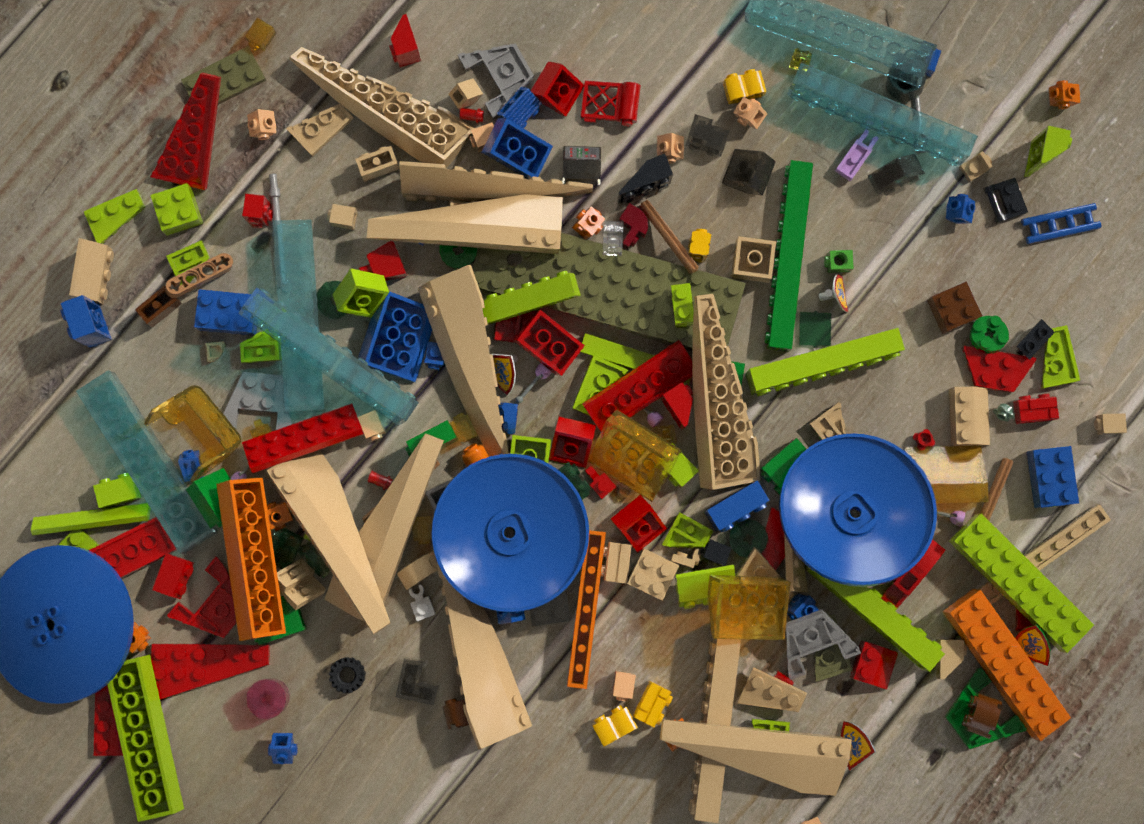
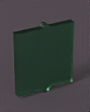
[799,311,832,348]

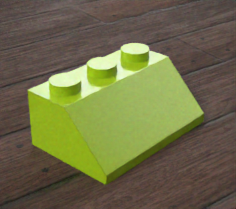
[1024,126,1072,177]
[675,565,737,609]

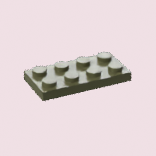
[181,46,266,105]

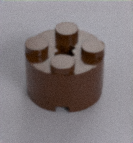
[962,693,1002,739]
[442,698,469,730]

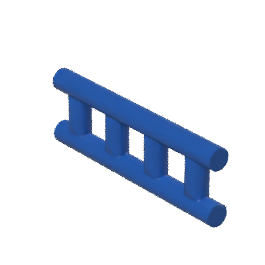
[1021,203,1102,244]

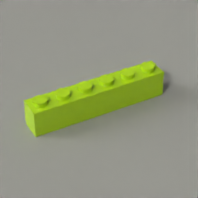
[482,271,581,325]

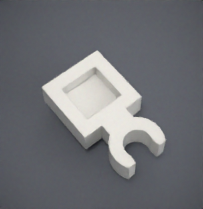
[409,585,435,621]

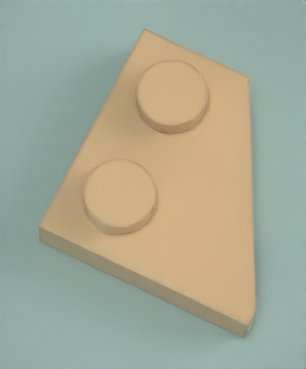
[809,402,846,440]

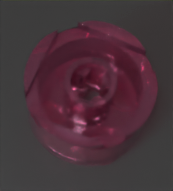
[246,678,290,719]

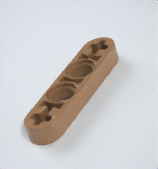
[165,253,233,298]

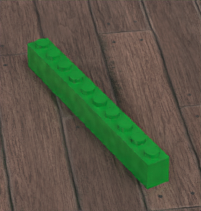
[764,160,813,352]

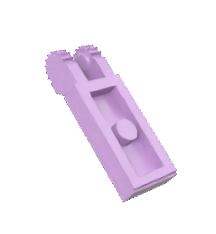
[835,129,879,181]

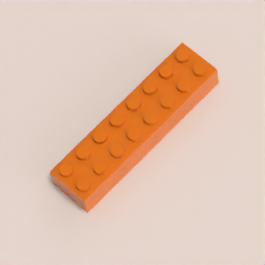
[216,478,286,641]
[942,589,1071,741]

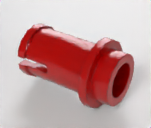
[460,108,484,123]
[368,471,394,491]

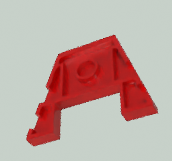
[167,556,237,638]

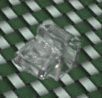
[603,221,623,256]

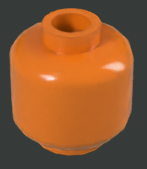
[462,443,489,467]

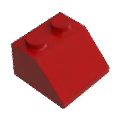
[389,14,421,68]
[531,61,584,117]
[660,382,693,430]
[549,417,596,468]
[611,495,667,553]
[850,640,898,690]

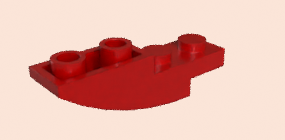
[881,539,946,609]

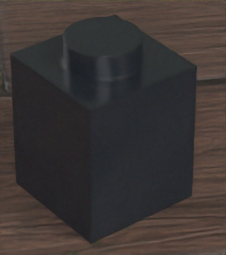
[700,539,732,566]

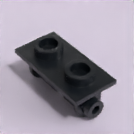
[1016,319,1055,360]

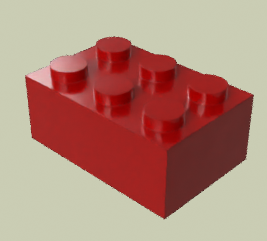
[513,310,585,376]

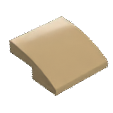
[277,559,326,610]

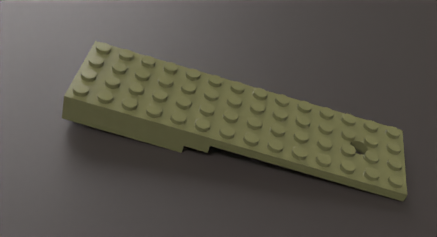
[472,233,746,351]

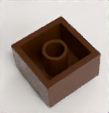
[927,281,982,334]

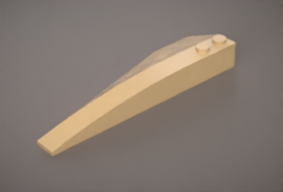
[367,194,563,254]

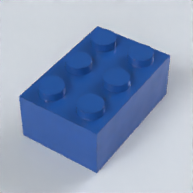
[482,118,553,179]
[194,289,260,336]
[60,295,112,348]
[1026,446,1079,508]
[704,480,770,532]

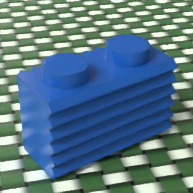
[497,87,542,128]

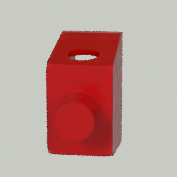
[359,241,408,281]

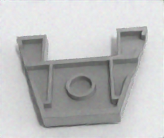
[458,43,534,119]
[218,372,292,430]
[785,609,861,680]

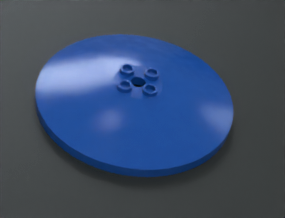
[779,433,937,587]
[432,454,589,612]
[0,545,134,704]

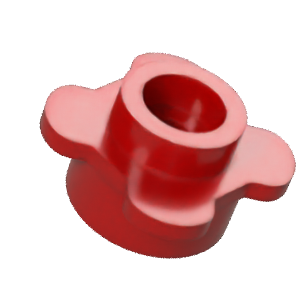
[913,429,935,451]

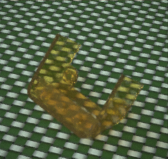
[144,385,242,483]

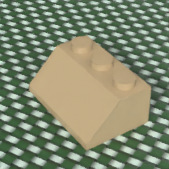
[69,238,114,305]
[949,387,990,446]

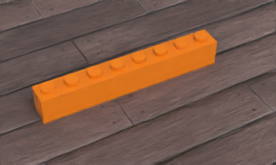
[567,530,606,689]

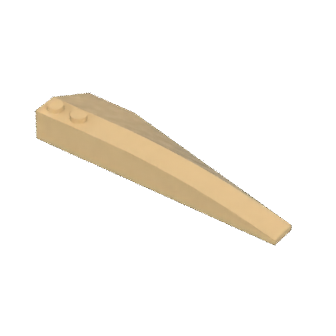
[290,47,475,168]
[399,161,593,202]
[418,265,509,456]
[693,294,761,490]
[324,434,444,621]
[266,450,390,635]
[435,557,532,750]
[660,719,852,796]

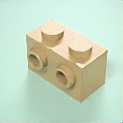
[355,146,400,182]

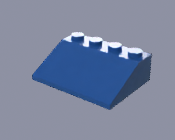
[356,291,432,382]

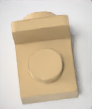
[959,151,993,182]
[670,548,701,568]

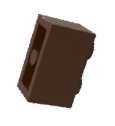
[135,285,182,328]

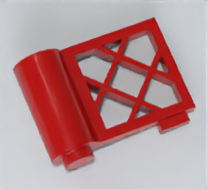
[581,80,641,127]

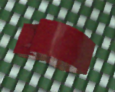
[619,203,648,250]

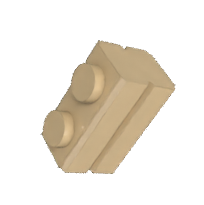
[601,542,632,584]

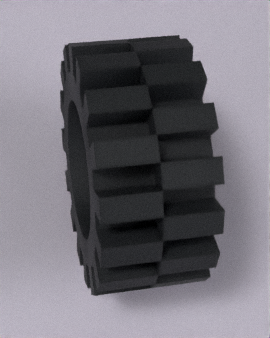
[329,657,366,693]

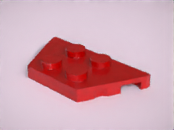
[962,346,1036,393]

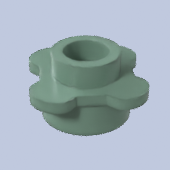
[993,403,1014,422]

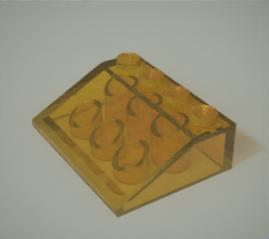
[588,410,682,502]
[904,446,989,504]
[708,575,791,640]

